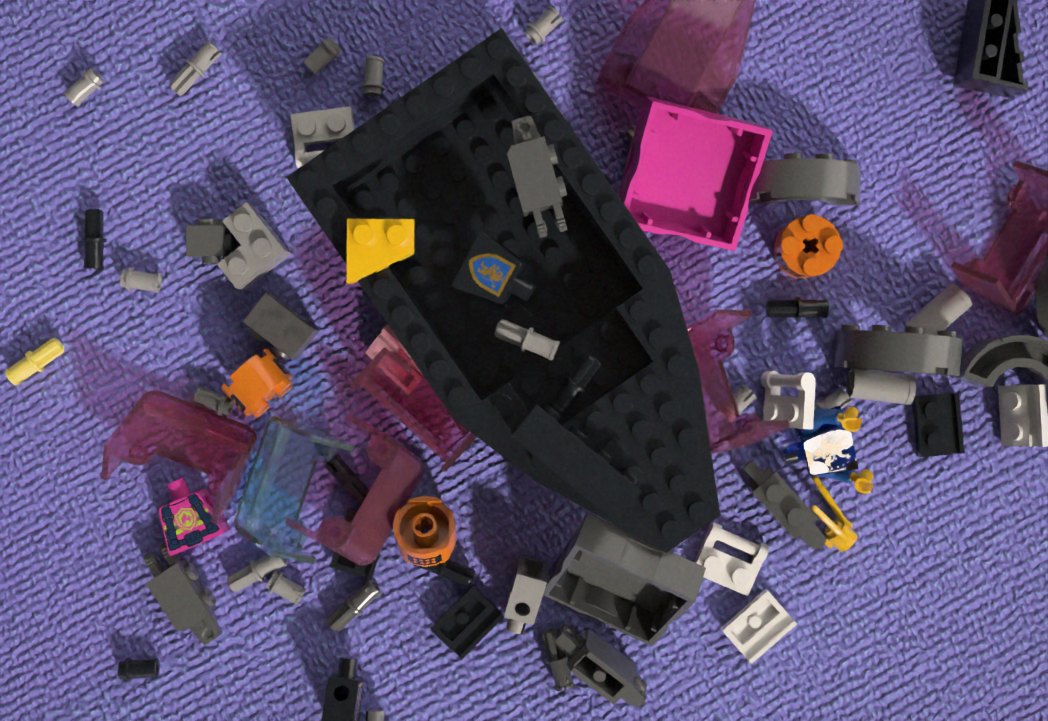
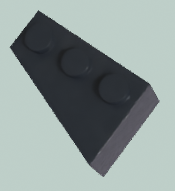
[953,0,1029,98]

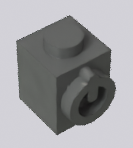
[186,219,235,264]

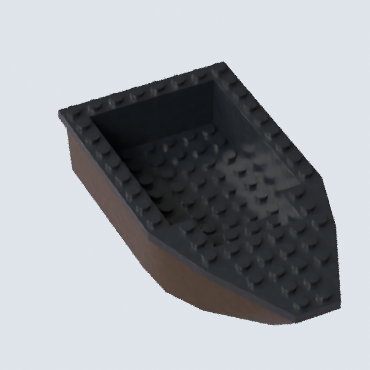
[286,28,720,553]

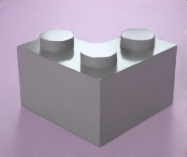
[217,202,291,291]

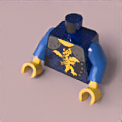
[781,406,873,494]

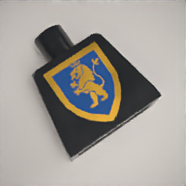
[451,231,536,304]
[321,657,364,721]

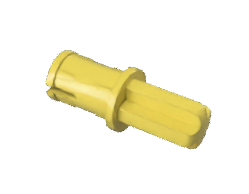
[4,338,64,386]

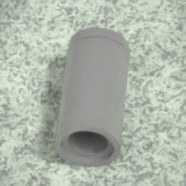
[904,284,972,335]
[846,368,916,405]

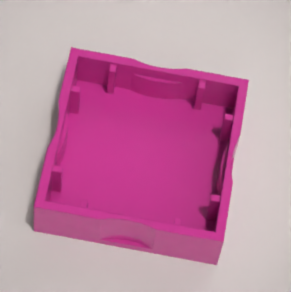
[618,96,773,251]

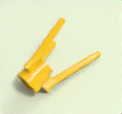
[811,476,858,552]

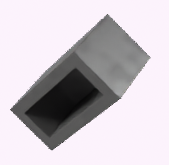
[243,293,319,361]

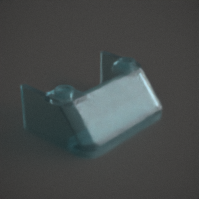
[234,416,354,564]

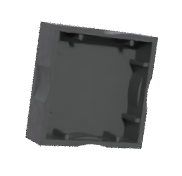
[543,513,706,646]

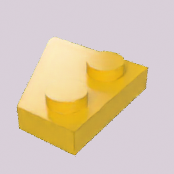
[346,219,415,284]

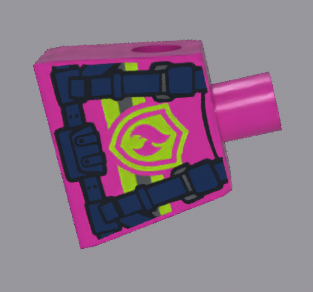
[159,478,231,556]

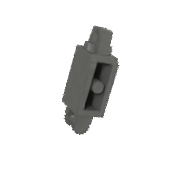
[507,116,567,238]
[742,460,826,550]
[144,542,222,645]
[555,624,647,707]

